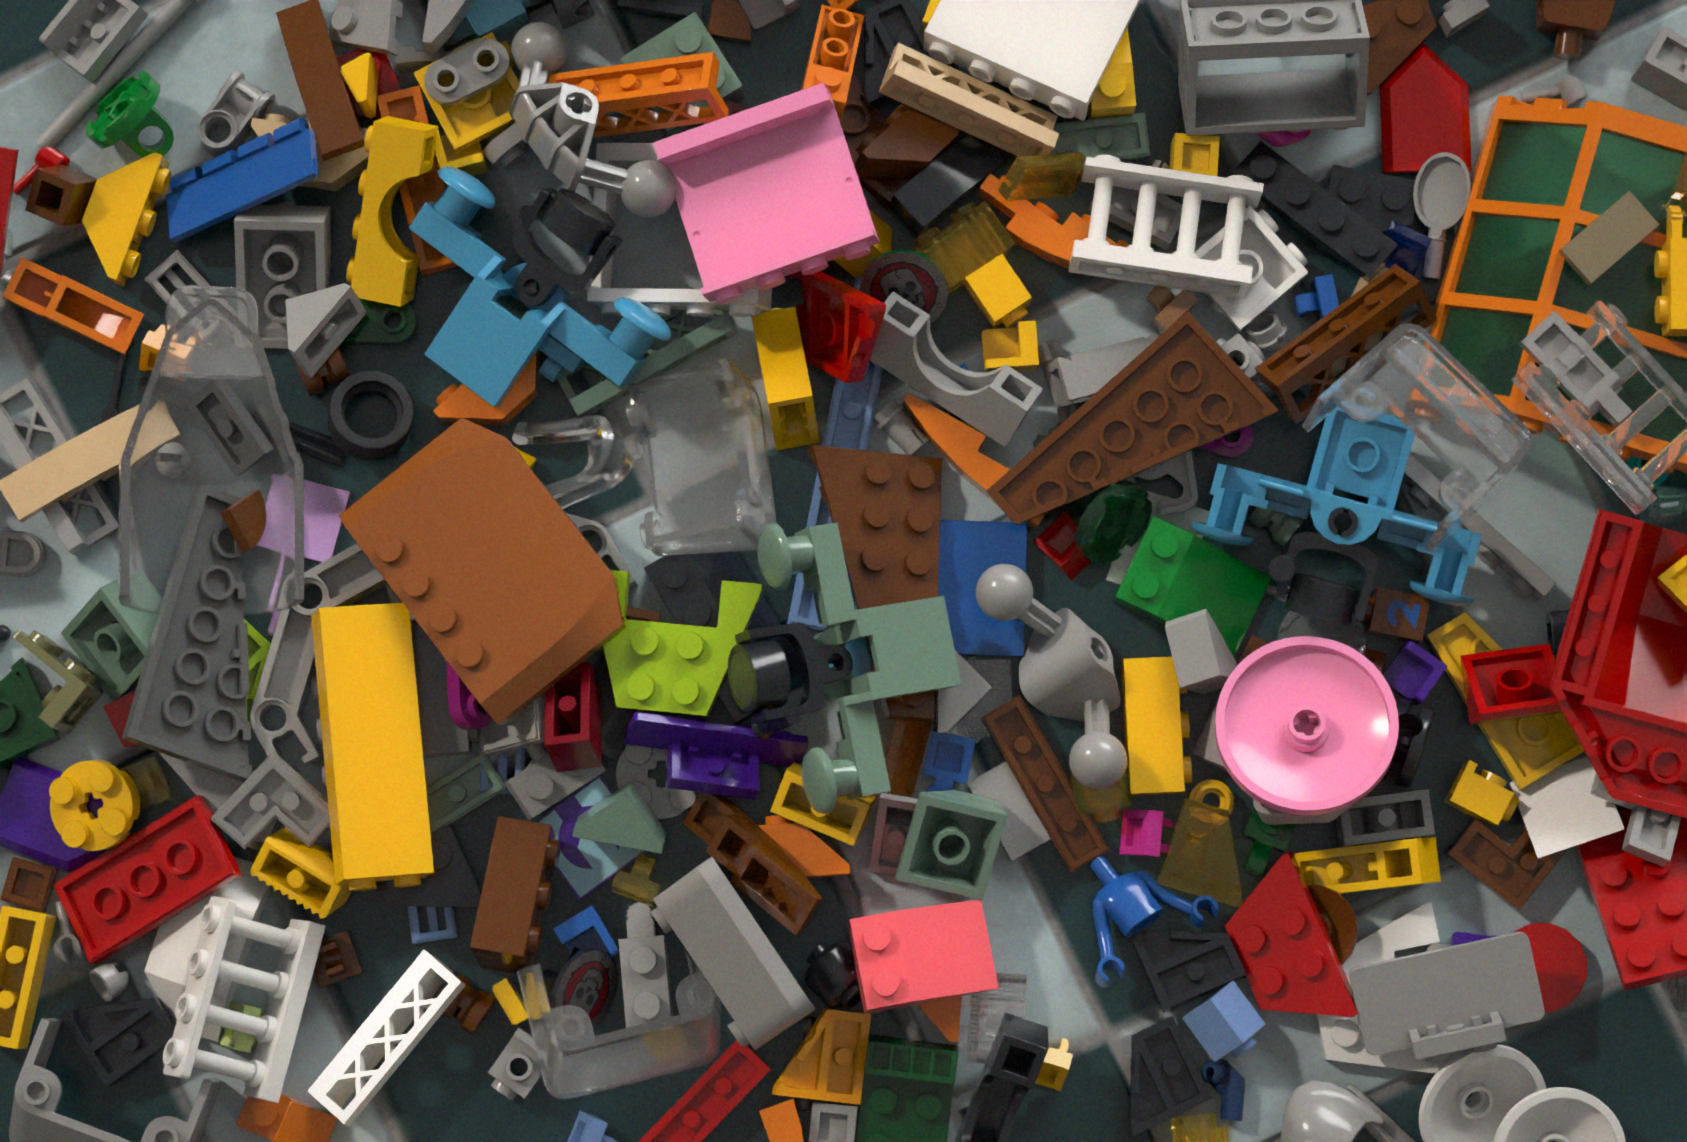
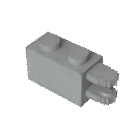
[618,901,674,1030]

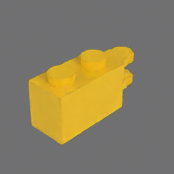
[1654,206,1687,336]

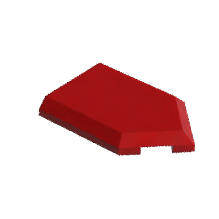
[1379,42,1472,174]

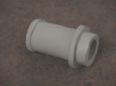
[874,399,929,455]

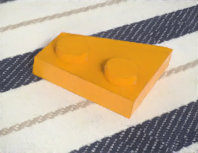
[772,1008,871,1105]

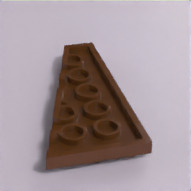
[986,311,1279,526]
[808,445,942,723]

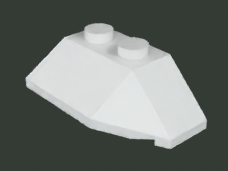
[144,857,272,1042]

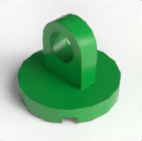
[86,71,174,158]

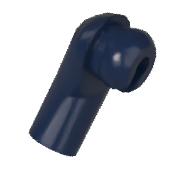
[1201,1058,1245,1121]

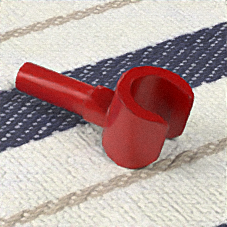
[13,147,70,196]

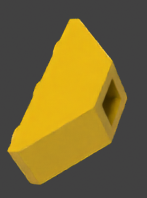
[82,152,172,287]

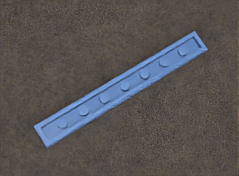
[787,277,883,632]

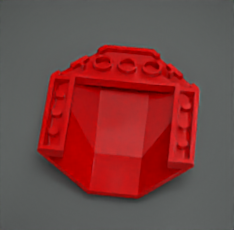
[1548,509,1687,818]

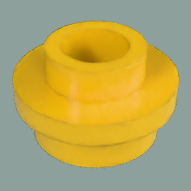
[1189,779,1234,825]

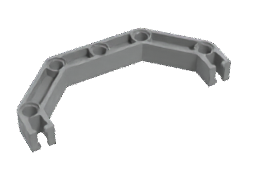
[250,513,637,773]

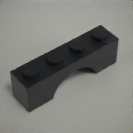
[955,1013,1049,1142]

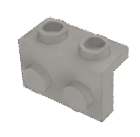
[39,0,148,83]

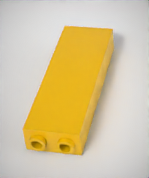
[311,603,434,891]

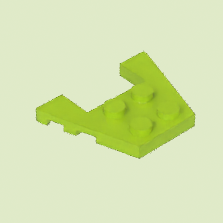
[603,570,764,716]

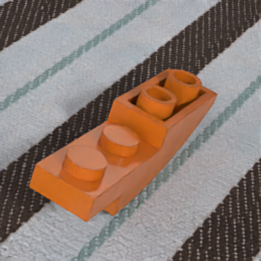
[978,173,1130,269]

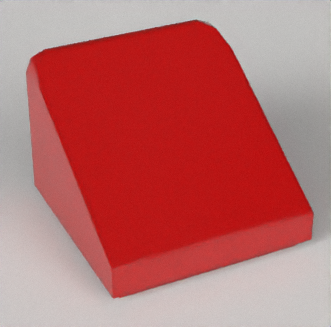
[1033,511,1102,580]

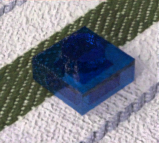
[1385,220,1432,277]

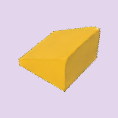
[340,52,378,119]

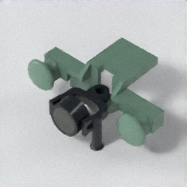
[728,523,962,815]

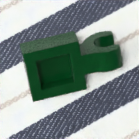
[1242,806,1296,877]

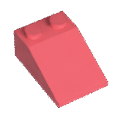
[847,899,999,1014]

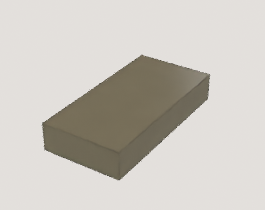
[1558,190,1660,286]

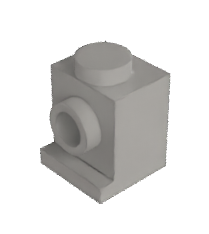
[488,1028,558,1101]

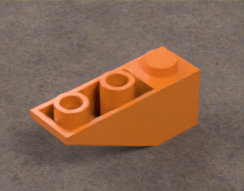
[801,5,864,122]

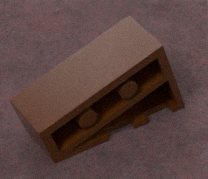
[470,816,561,977]

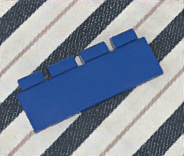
[166,118,319,243]

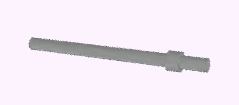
[35,0,201,148]

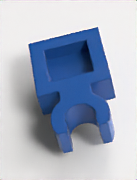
[923,730,976,792]

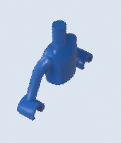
[1090,855,1219,988]

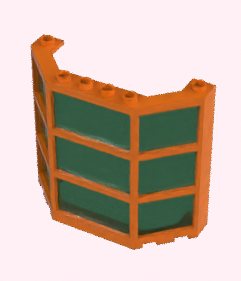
[1406,95,1687,474]

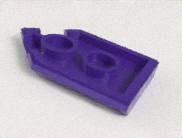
[0,758,113,872]

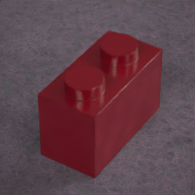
[544,662,602,772]

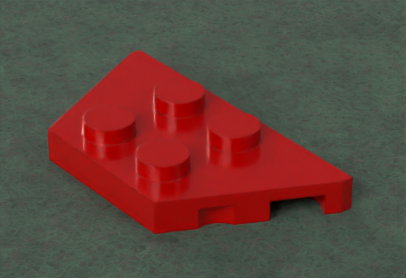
[789,271,886,383]
[1225,852,1359,1017]

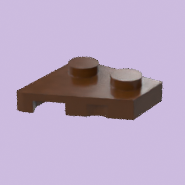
[1363,0,1437,96]

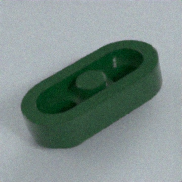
[342,298,418,346]

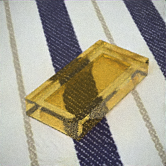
[998,152,1086,201]

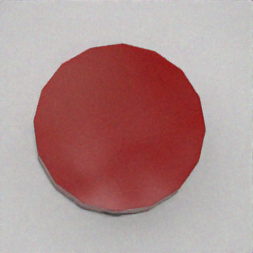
[1513,923,1587,1012]

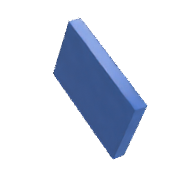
[938,520,1027,657]

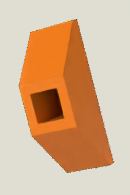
[433,349,540,425]

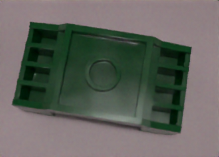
[856,1034,959,1142]

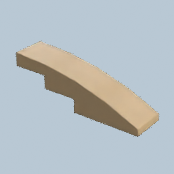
[0,397,179,523]

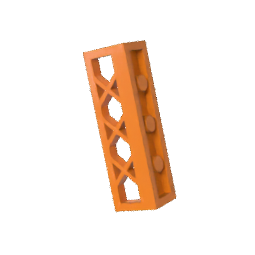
[547,52,729,138]

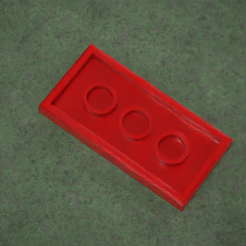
[53,795,242,964]

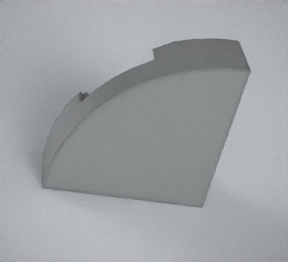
[394,45,442,74]

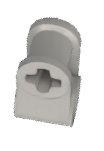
[197,70,275,157]

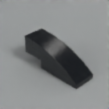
[890,134,1015,236]

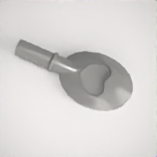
[1413,152,1472,279]

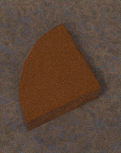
[708,0,751,44]
[221,489,266,552]

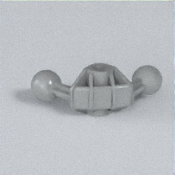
[509,22,677,218]
[975,564,1127,790]

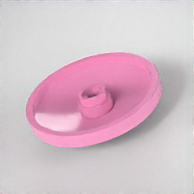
[1215,636,1399,816]

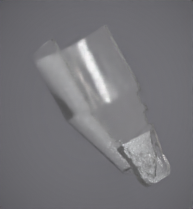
[118,285,304,616]

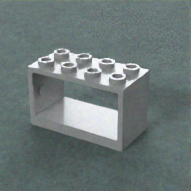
[1178,0,1370,135]

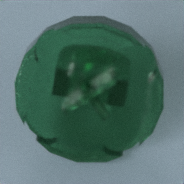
[1066,480,1152,564]

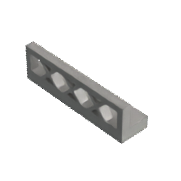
[0,377,121,556]

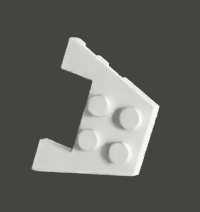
[1315,902,1463,1074]

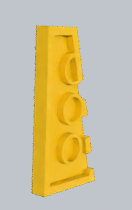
[1424,612,1584,790]

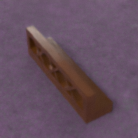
[1255,264,1437,424]

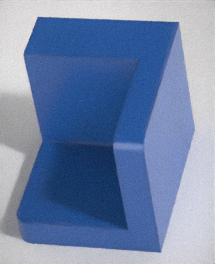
[553,905,620,959]

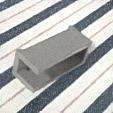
[1045,333,1158,409]

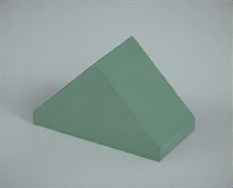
[572,782,667,854]

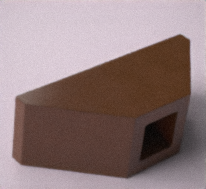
[854,81,959,178]

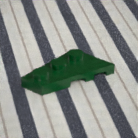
[0,657,60,768]

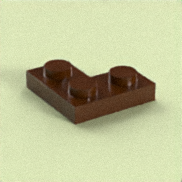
[1446,819,1569,911]

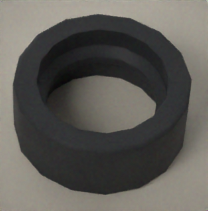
[327,371,414,460]

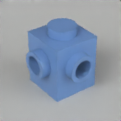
[1182,980,1266,1062]

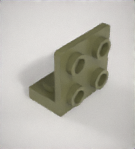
[12,630,103,734]

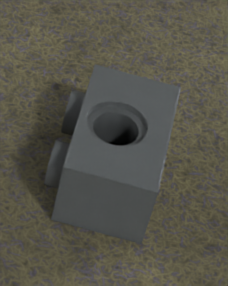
[1335,789,1435,848]

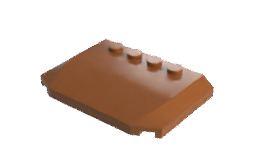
[339,418,626,727]

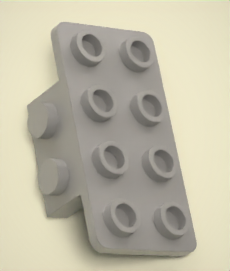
[1349,932,1545,1062]

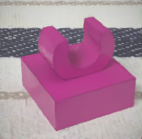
[1119,810,1173,857]

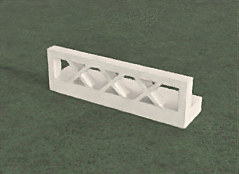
[308,950,465,1127]

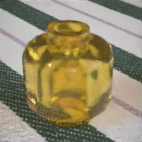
[1071,766,1133,822]

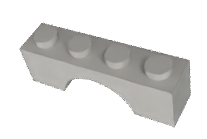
[870,292,1043,447]

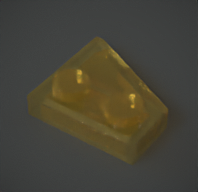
[1158,798,1243,908]

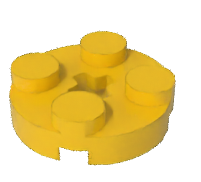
[49,760,140,851]

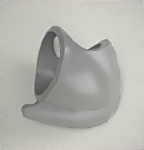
[1281,1080,1384,1142]

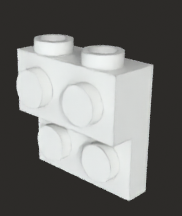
[1194,205,1308,332]

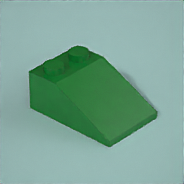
[1112,516,1272,657]

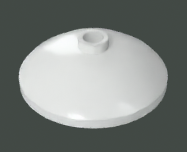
[1419,1044,1546,1142]
[1493,1087,1626,1142]

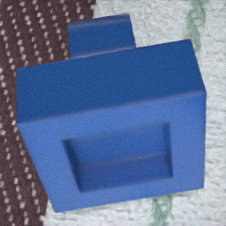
[1292,274,1339,321]

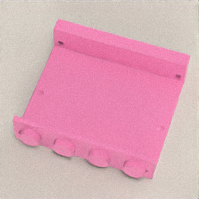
[653,83,880,304]

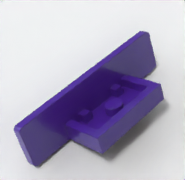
[624,712,808,800]

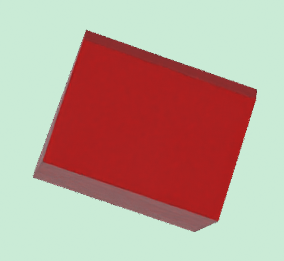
[1461,644,1562,725]

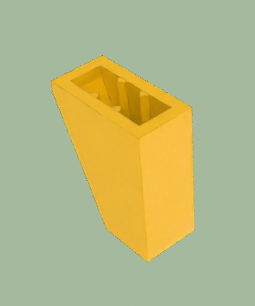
[751,307,820,451]

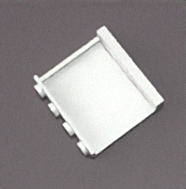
[923,0,1145,121]

